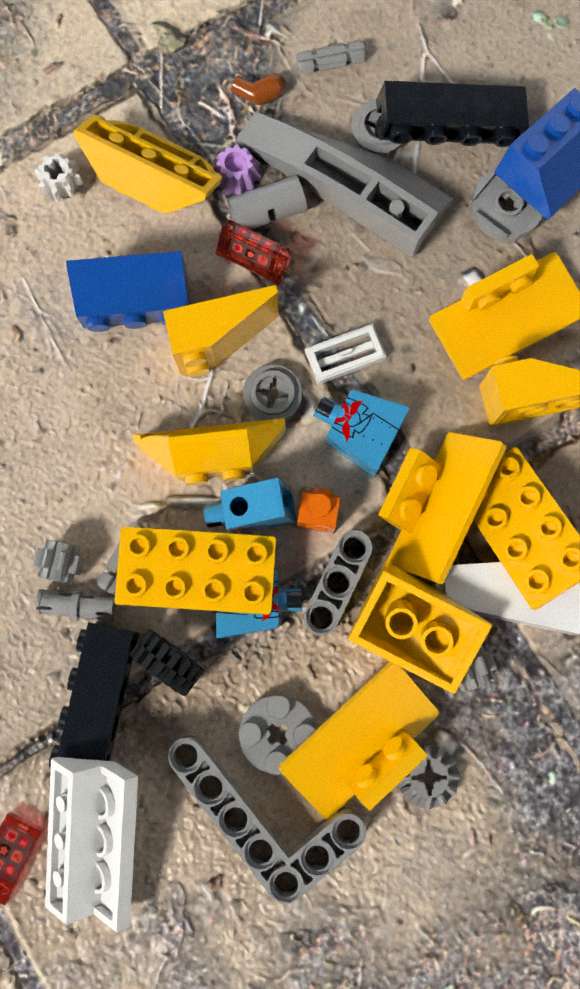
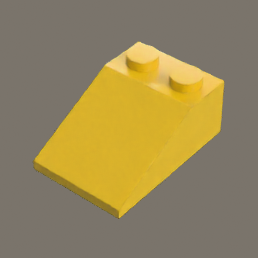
[163,285,279,377]
[479,356,580,427]
[348,562,492,694]

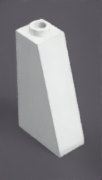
[433,562,580,635]

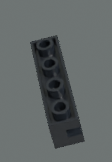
[376,81,529,147]
[49,622,139,768]

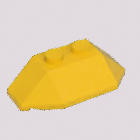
[74,114,222,214]
[133,418,286,485]

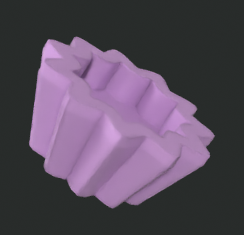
[213,145,261,196]

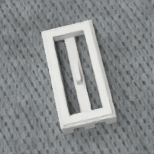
[304,323,387,385]

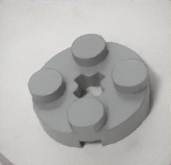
[470,170,543,244]
[238,695,316,775]

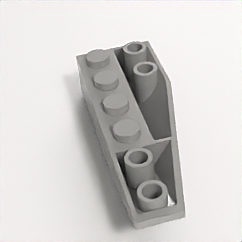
[235,112,453,258]

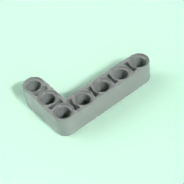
[168,735,367,904]

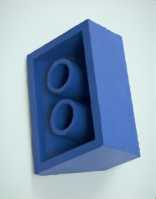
[494,88,580,220]
[66,251,191,332]

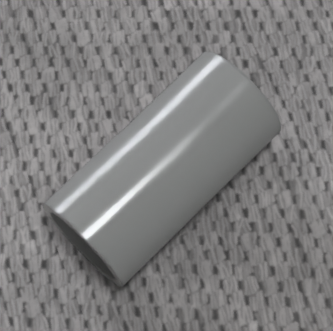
[227,175,307,231]

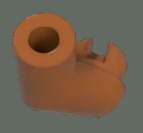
[231,73,285,105]

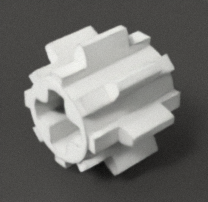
[35,152,83,202]

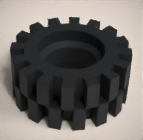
[130,628,205,696]

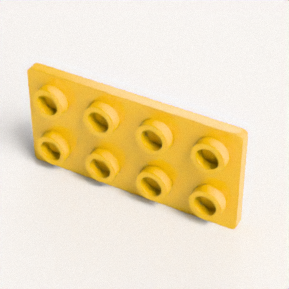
[429,252,580,380]
[378,432,507,585]
[473,447,580,610]
[114,527,276,615]
[278,662,439,819]

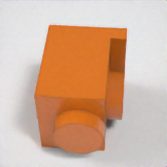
[297,488,340,534]

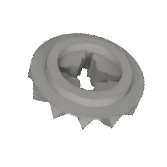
[352,99,402,155]
[243,364,302,420]
[398,744,460,810]

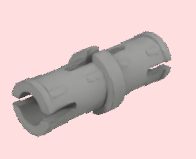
[35,589,117,622]

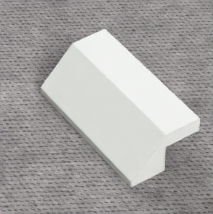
[45,757,138,933]

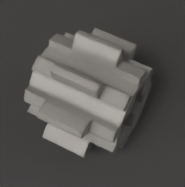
[33,540,84,584]
[459,645,497,692]

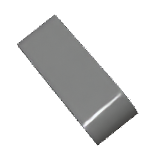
[304,530,372,636]

